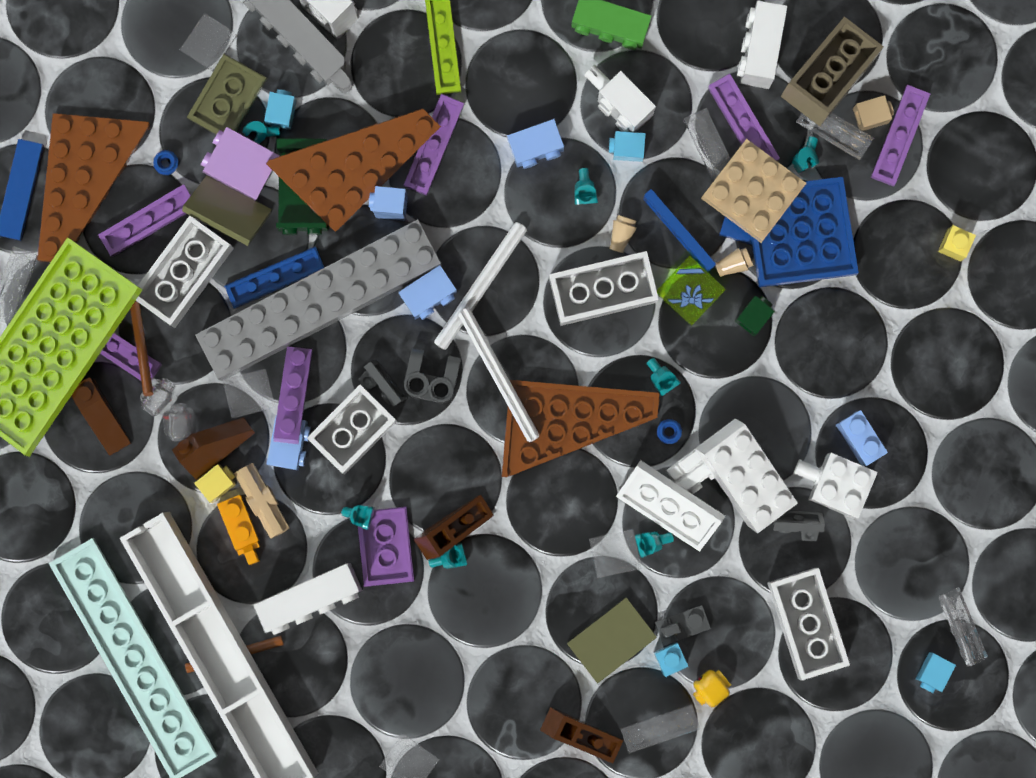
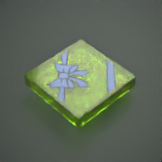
[657,256,726,326]

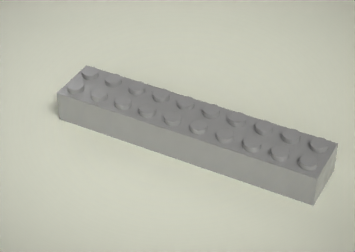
[195,220,442,381]

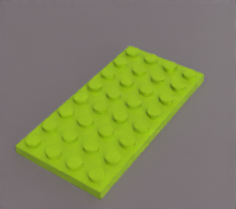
[0,237,143,457]

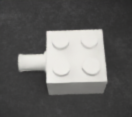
[584,65,656,133]
[793,453,878,519]

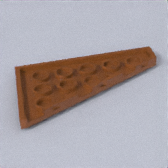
[266,108,441,232]
[37,113,150,262]
[502,380,659,478]

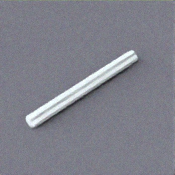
[434,222,527,350]
[458,308,539,442]

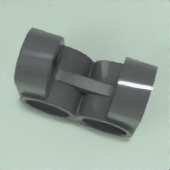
[404,348,461,404]

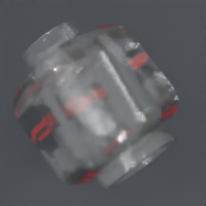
[140,378,178,416]
[163,403,197,441]

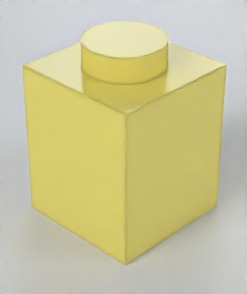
[938,225,976,262]
[194,464,236,503]

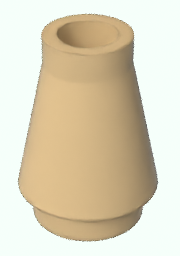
[609,215,637,253]
[715,248,754,277]

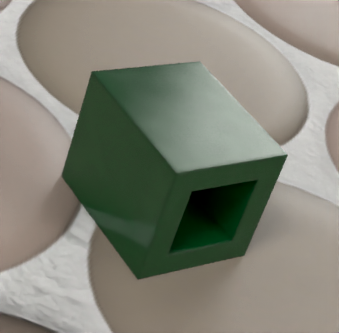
[735,296,775,336]

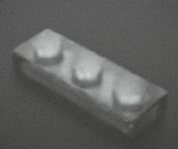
[684,108,731,182]
[797,113,874,160]
[0,246,38,324]
[938,587,988,667]
[620,704,700,753]

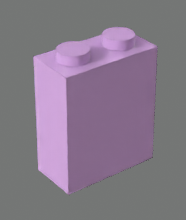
[201,127,279,201]

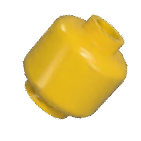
[693,670,731,707]

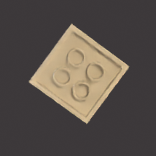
[701,139,806,243]

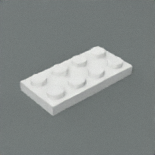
[616,460,725,552]

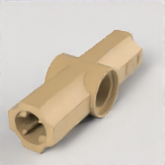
[234,463,290,539]

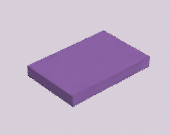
[358,507,414,587]

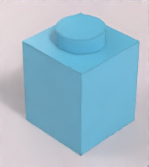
[264,90,297,130]
[609,131,645,162]
[653,642,688,677]
[915,652,956,693]

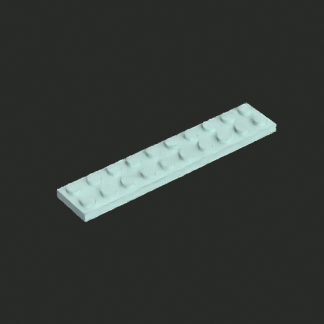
[49,538,218,778]

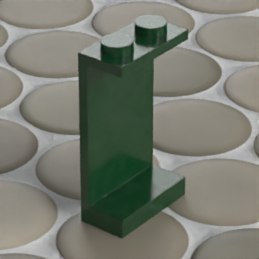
[276,139,328,235]

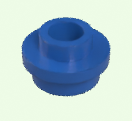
[153,150,179,175]
[657,419,682,444]

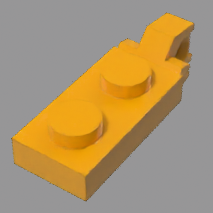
[217,495,260,565]

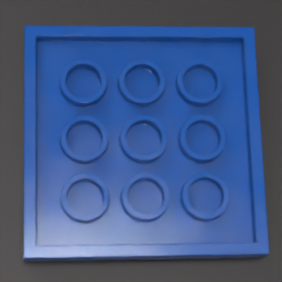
[751,177,859,287]

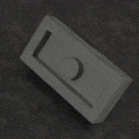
[358,360,407,407]
[772,511,825,541]
[655,605,711,646]

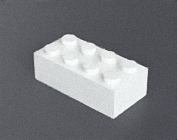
[136,216,234,328]
[549,251,659,326]
[695,419,798,533]
[253,563,363,635]
[768,568,850,680]

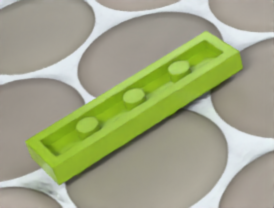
[425,0,461,95]

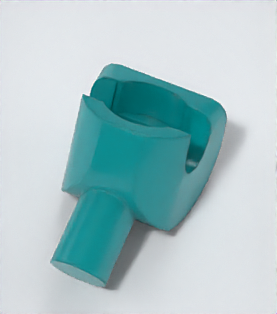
[242,121,279,144]
[793,136,820,174]
[574,168,598,205]
[647,358,681,396]
[341,505,375,530]
[635,531,674,558]
[428,542,467,569]

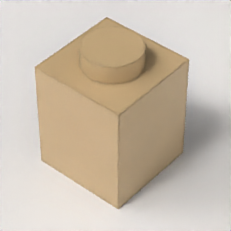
[853,95,894,132]

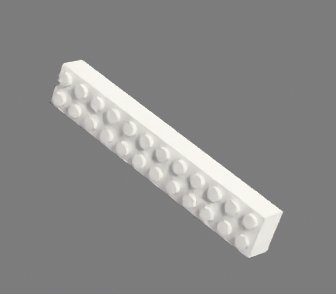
[120,512,319,778]

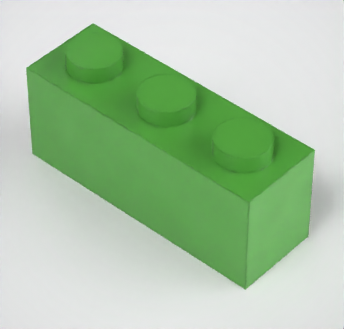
[571,0,652,50]

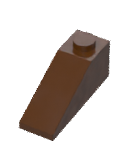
[71,377,132,456]
[172,417,255,480]
[414,495,494,560]
[540,707,623,763]

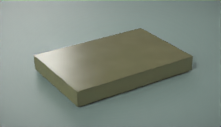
[187,54,267,135]
[182,175,272,246]
[567,598,657,684]

